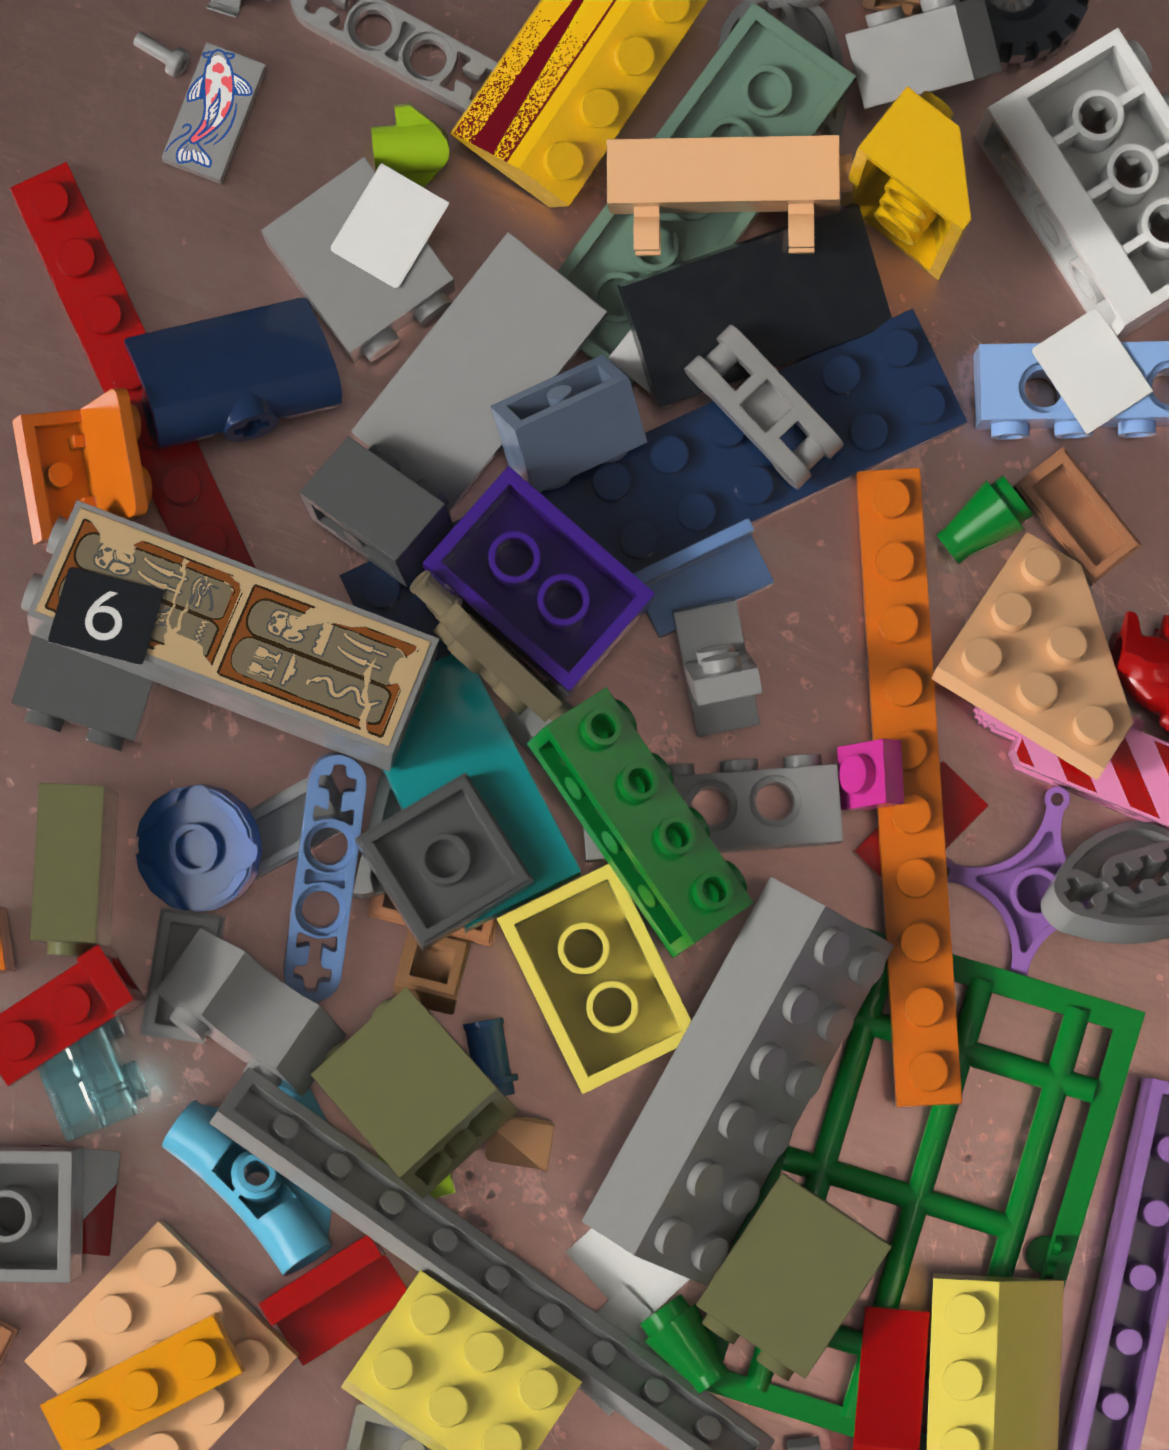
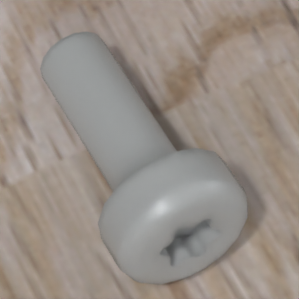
[133,31,190,78]

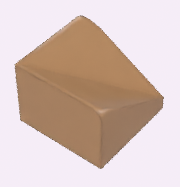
[485,1115,555,1172]

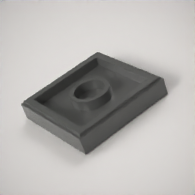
[355,772,534,951]

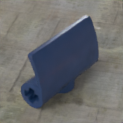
[124,297,342,450]

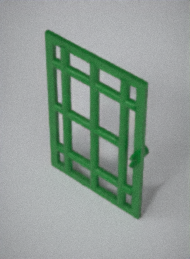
[705,927,1146,1450]

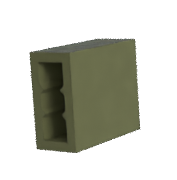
[30,783,119,957]
[310,987,519,1199]
[696,1174,893,1381]

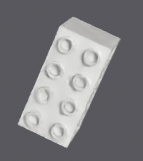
[974,28,1169,340]

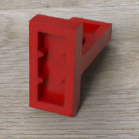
[0,944,146,1087]

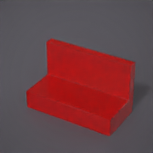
[258,1235,408,1366]

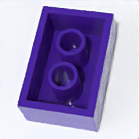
[422,466,656,698]

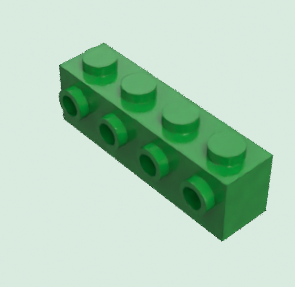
[527,687,754,958]

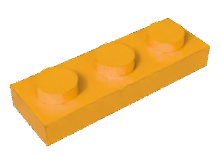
[39,1312,245,1450]

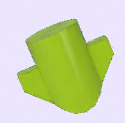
[371,103,450,188]

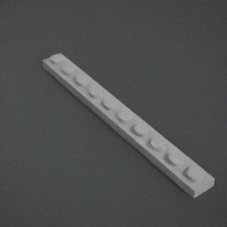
[209,1067,775,1450]

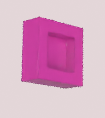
[837,739,904,812]

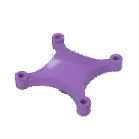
[946,786,1089,977]

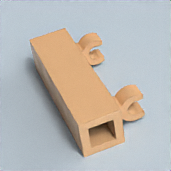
[607,135,853,256]

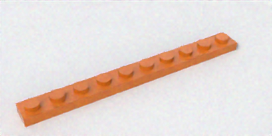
[856,468,962,1108]

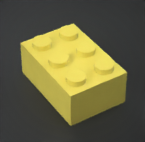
[497,864,691,1094]
[341,1270,582,1450]

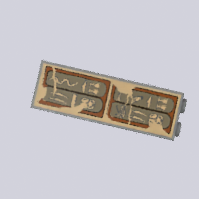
[21,500,439,772]

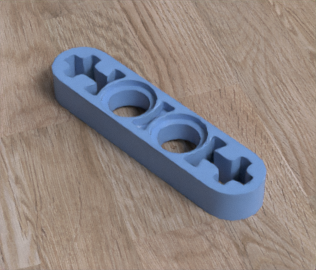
[283,752,367,1002]

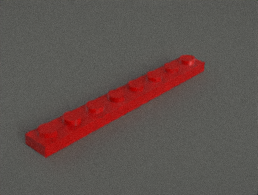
[9,161,256,568]

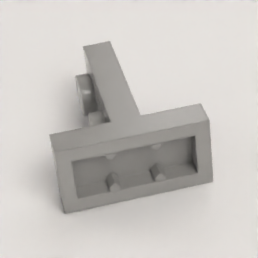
[672,597,763,737]

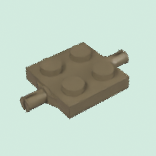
[410,570,574,722]

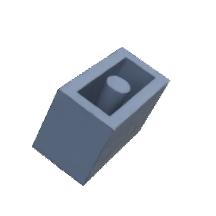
[490,355,647,492]

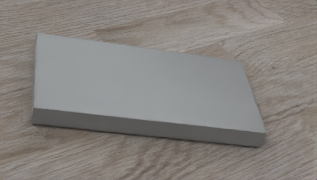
[351,232,609,511]

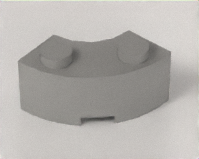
[156,928,346,1097]

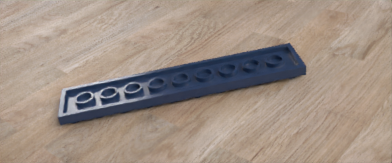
[339,308,968,662]

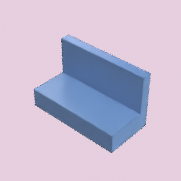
[634,518,774,639]

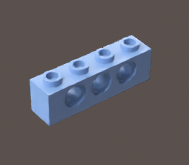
[973,341,1169,440]

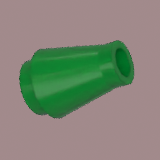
[936,475,1034,564]
[639,1294,729,1394]

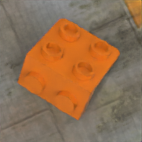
[12,388,152,545]

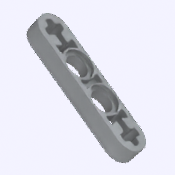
[290,0,497,114]

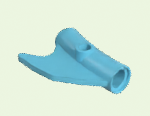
[162,1085,333,1276]

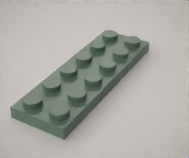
[558,2,856,387]

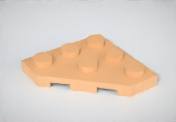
[931,532,1133,780]

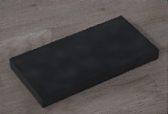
[617,203,892,408]

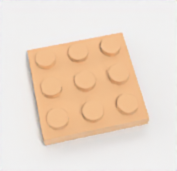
[24,1219,299,1450]

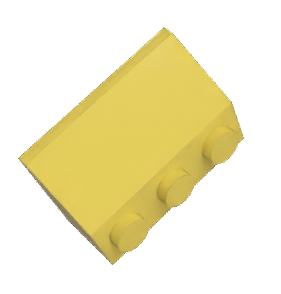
[926,1273,1064,1450]

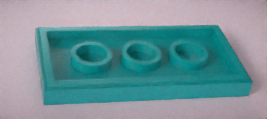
[381,654,581,933]

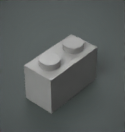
[845,0,1002,109]

